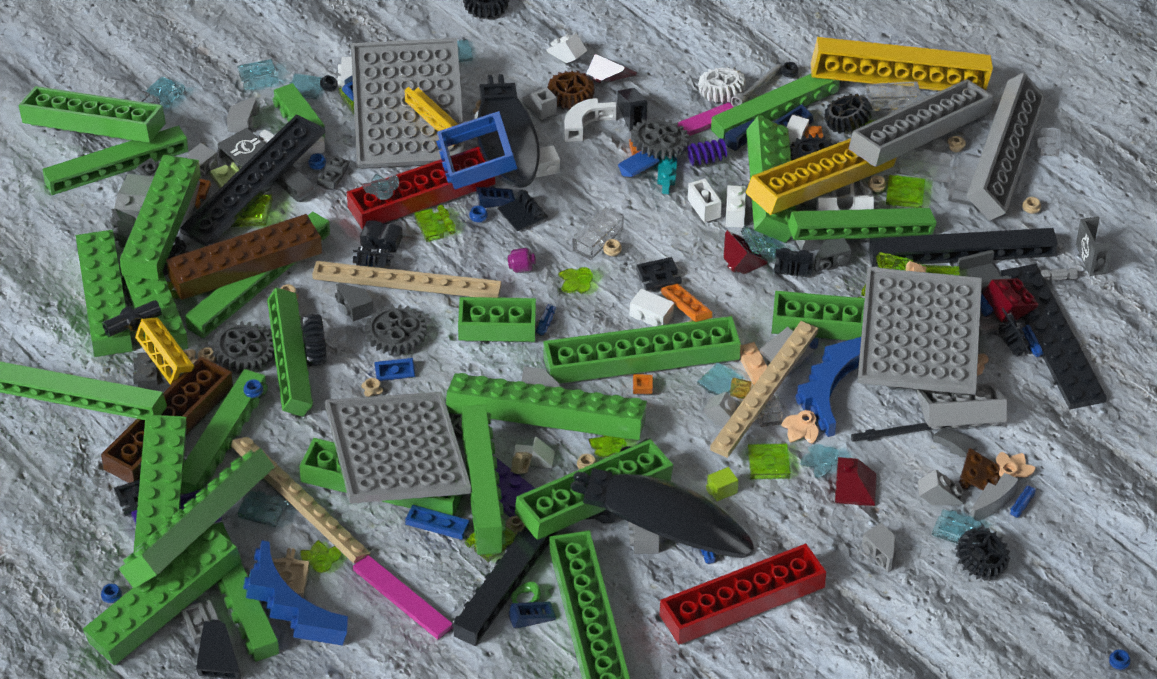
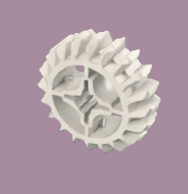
[698,67,746,104]

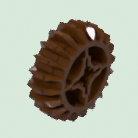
[547,70,595,110]

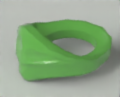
[511,581,541,603]

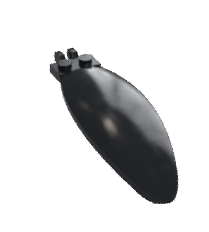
[477,74,540,188]
[570,468,754,558]

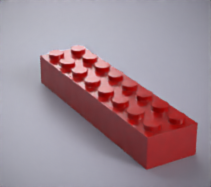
[347,146,495,230]
[659,543,827,645]

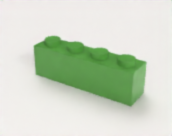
[272,83,325,138]

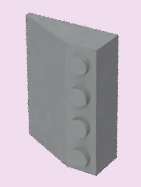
[114,174,200,227]
[917,383,1007,429]

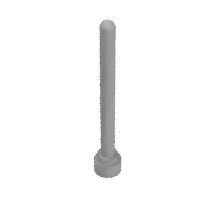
[731,64,782,107]

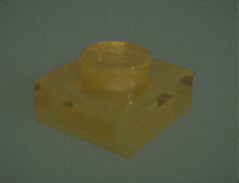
[730,378,752,399]

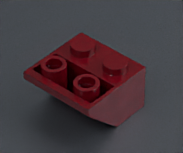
[982,278,1039,322]

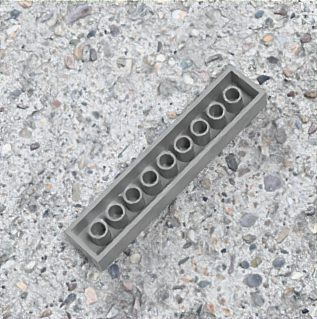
[967,72,1046,221]
[849,79,994,167]

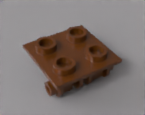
[959,448,1000,491]

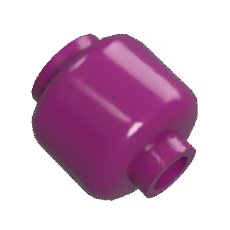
[508,248,536,273]

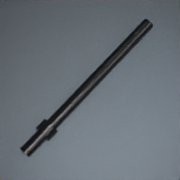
[851,422,950,442]

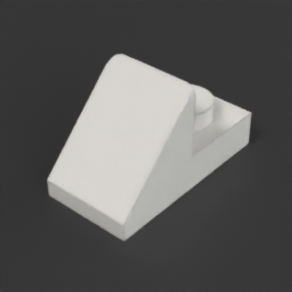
[513,437,555,469]

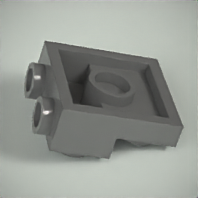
[133,352,173,391]

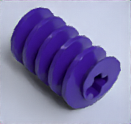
[687,138,727,166]

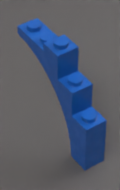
[795,337,861,437]
[243,540,348,646]

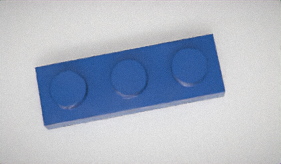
[405,505,470,540]

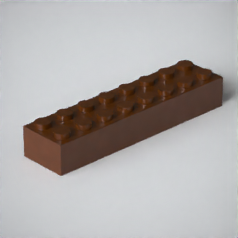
[166,214,322,300]
[101,356,233,483]

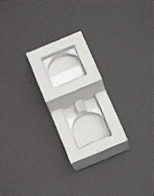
[786,115,809,146]

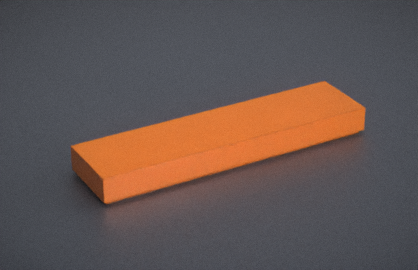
[661,284,713,322]

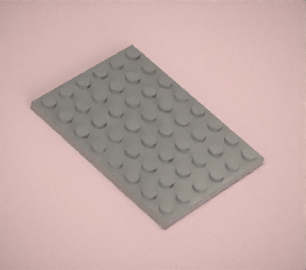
[351,38,465,168]
[857,267,982,395]
[325,392,471,503]

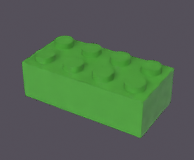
[458,297,536,342]

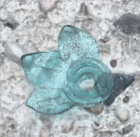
[363,174,399,200]
[800,444,839,478]

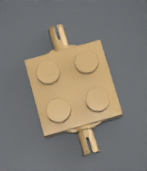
[272,548,310,598]

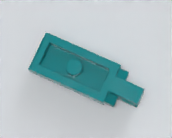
[657,155,677,194]

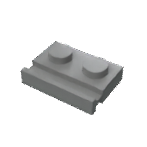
[181,599,219,644]

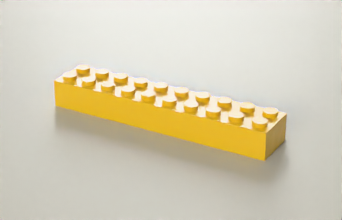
[811,37,993,91]
[746,138,897,215]

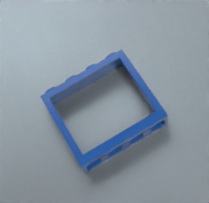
[436,111,517,190]

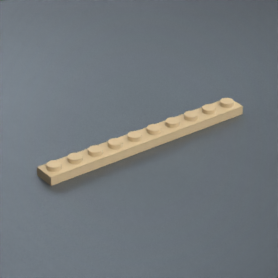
[312,261,501,298]
[710,321,818,458]
[231,437,371,563]

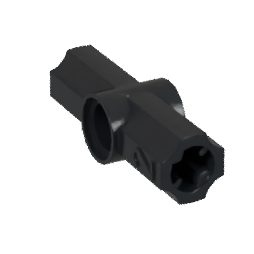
[102,300,162,337]

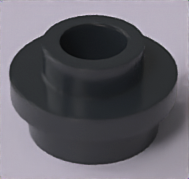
[781,62,799,78]
[320,75,337,92]

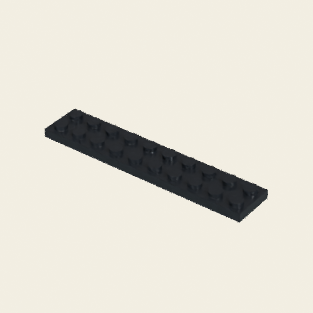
[180,114,325,246]
[1001,264,1107,410]

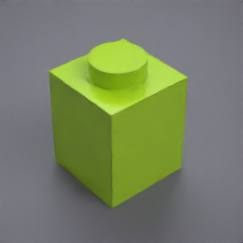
[706,467,739,501]

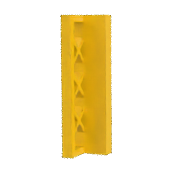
[405,87,459,146]
[135,318,194,385]

